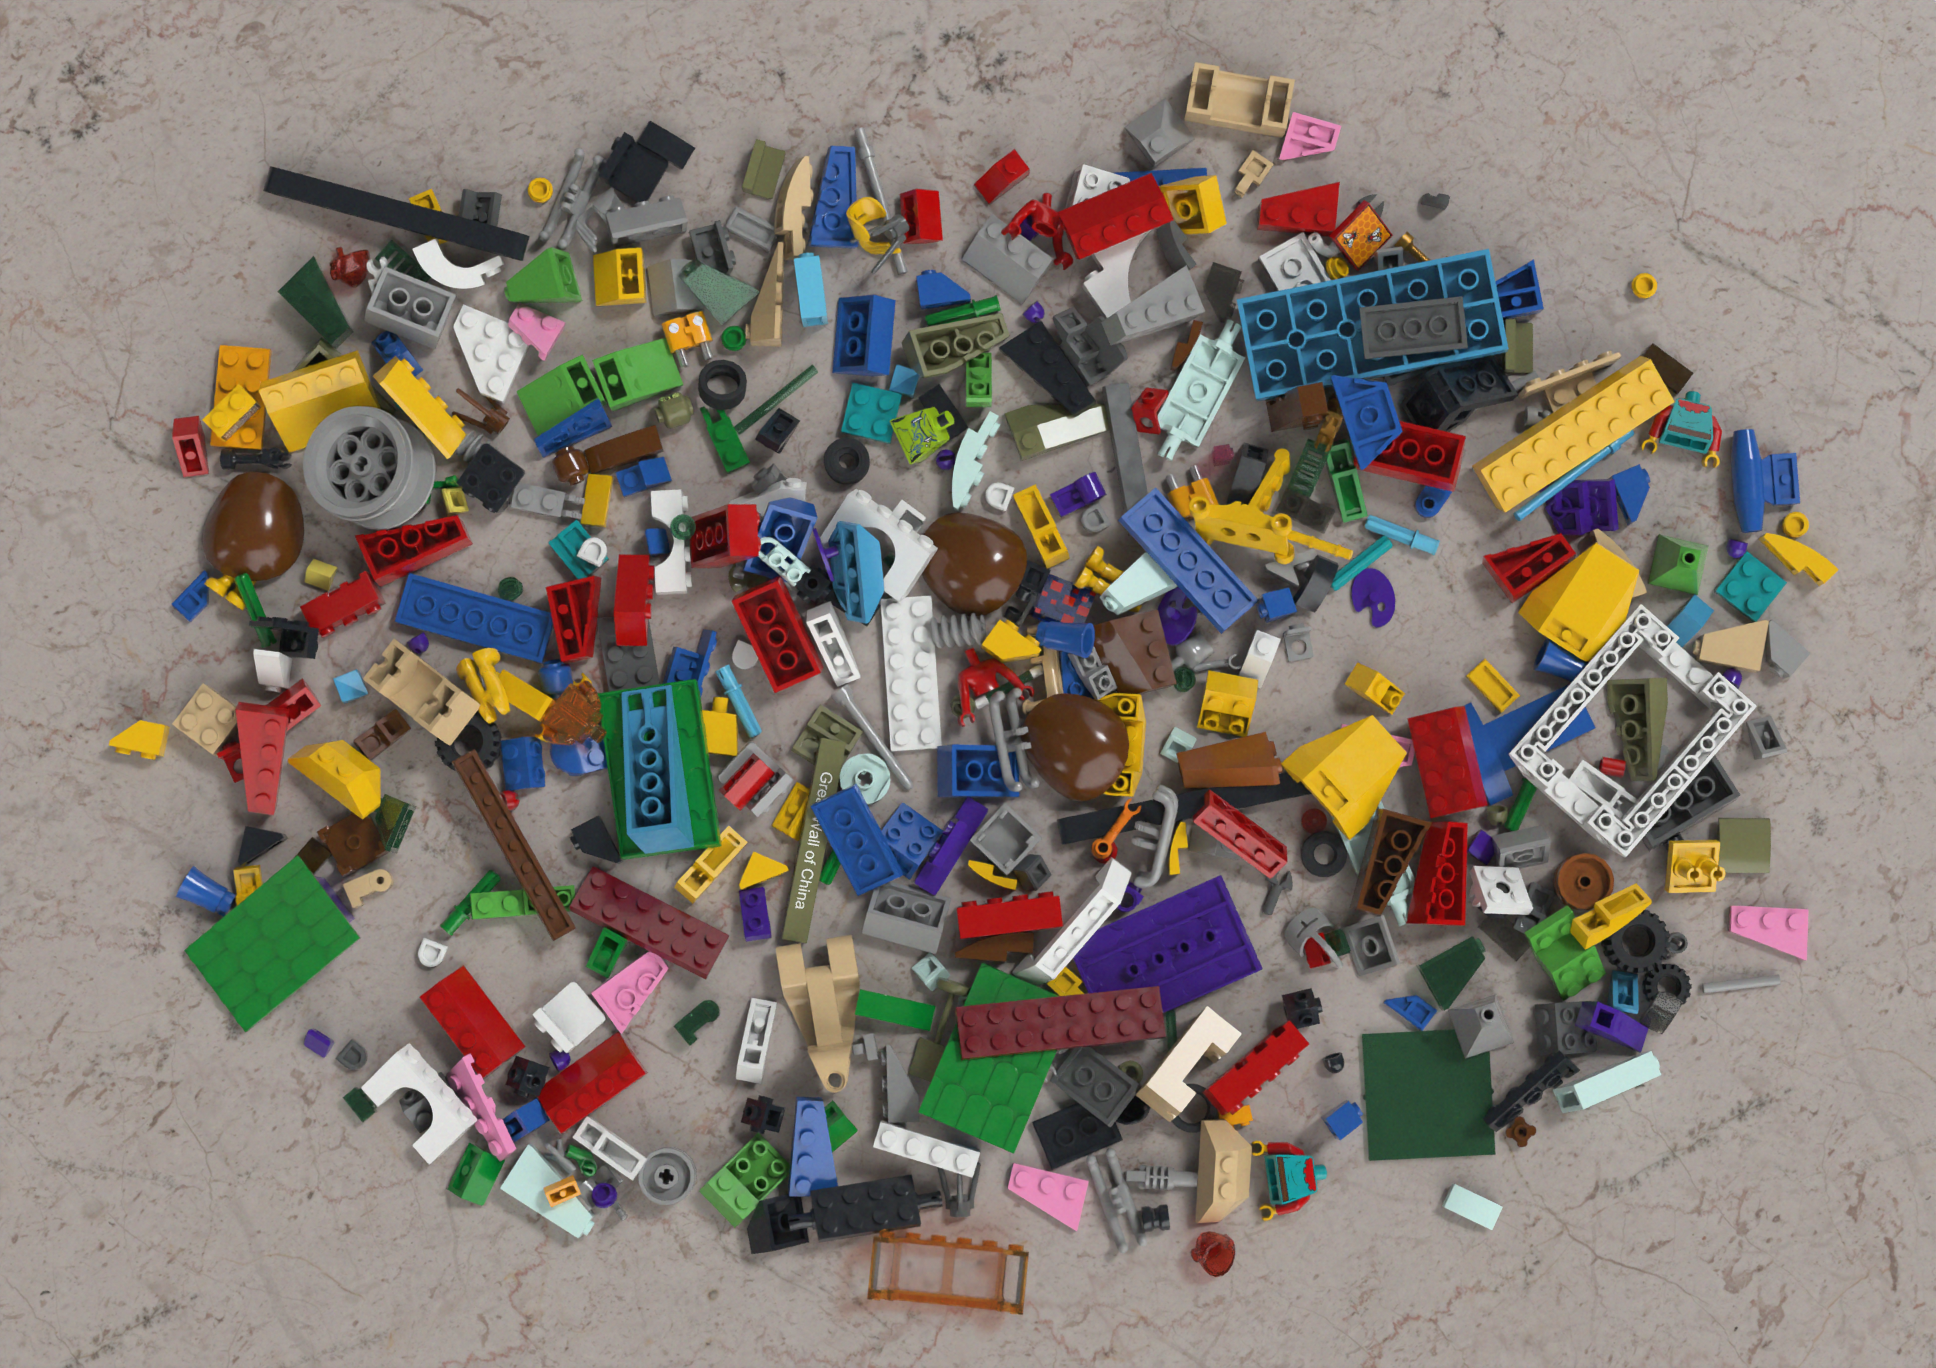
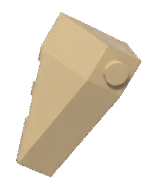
[746,242,784,347]

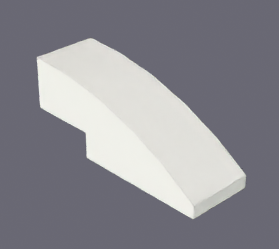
[1569,760,1638,821]
[572,1116,647,1180]

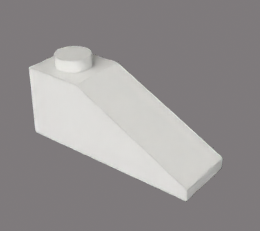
[729,478,807,516]
[806,601,861,687]
[253,649,293,693]
[736,998,777,1084]

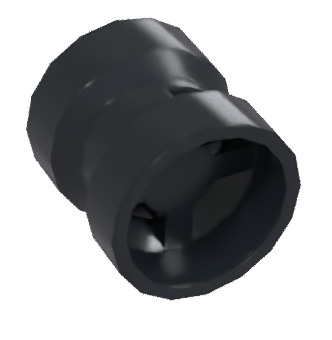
[1141,1204,1170,1233]

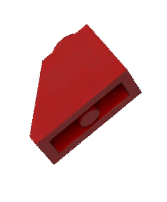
[974,149,1030,205]
[172,416,209,477]

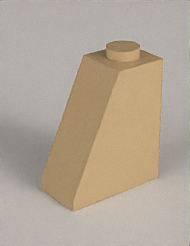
[1692,620,1769,673]

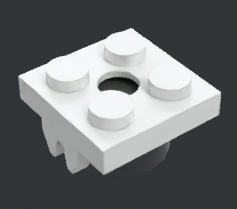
[1469,866,1533,919]

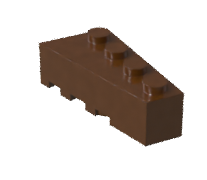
[1350,809,1432,915]

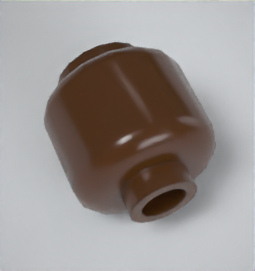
[552,446,589,486]

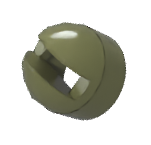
[1487,805,1508,826]

